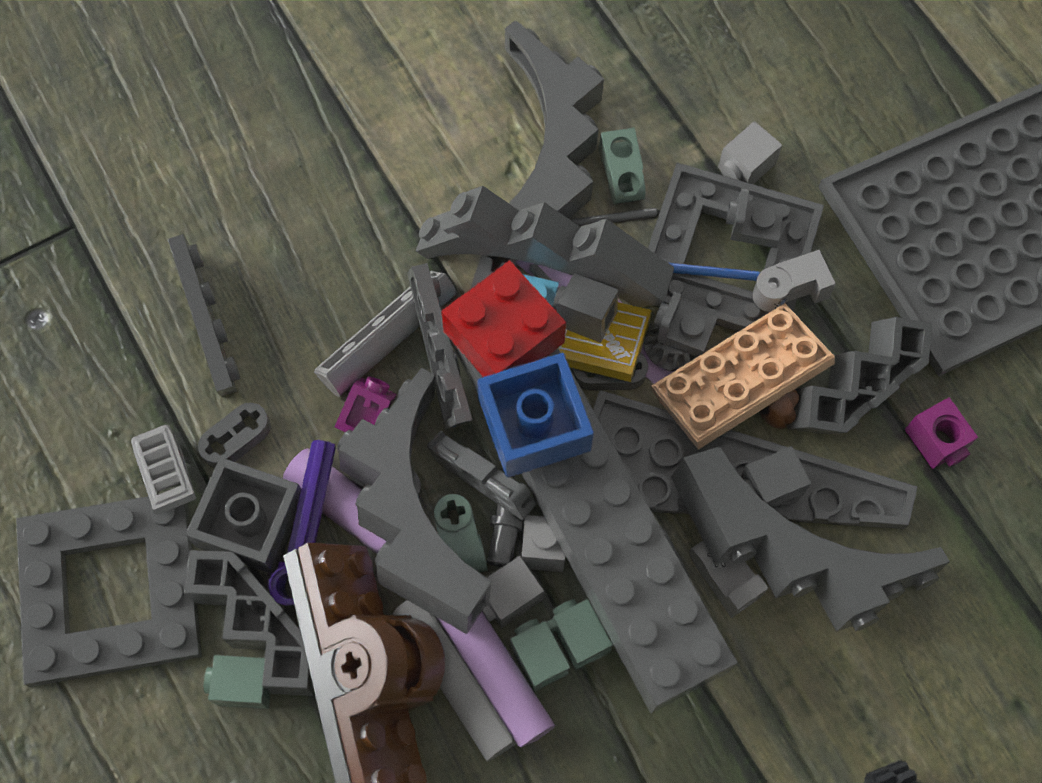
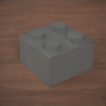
[185,457,301,574]

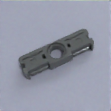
[427,431,537,520]

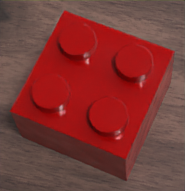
[441,260,566,377]

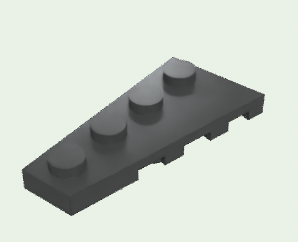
[168,234,241,397]
[407,263,473,429]

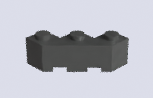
[787,317,932,434]
[184,550,315,696]

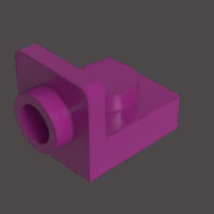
[334,376,397,432]

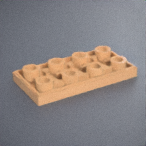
[651,303,835,450]

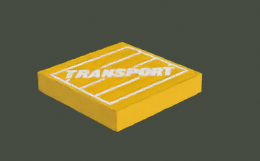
[558,302,652,382]

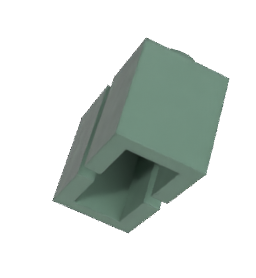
[510,599,613,692]

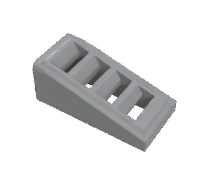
[131,425,196,515]

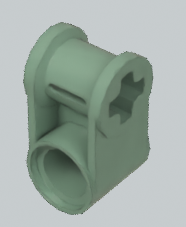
[434,494,488,573]

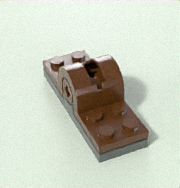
[283,543,445,783]

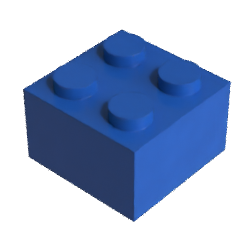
[477,353,594,478]

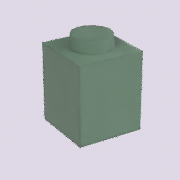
[204,655,271,709]

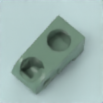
[598,127,646,204]

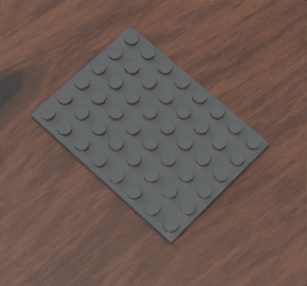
[819,83,1042,377]

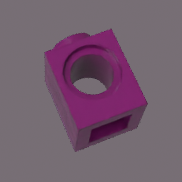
[905,397,978,469]

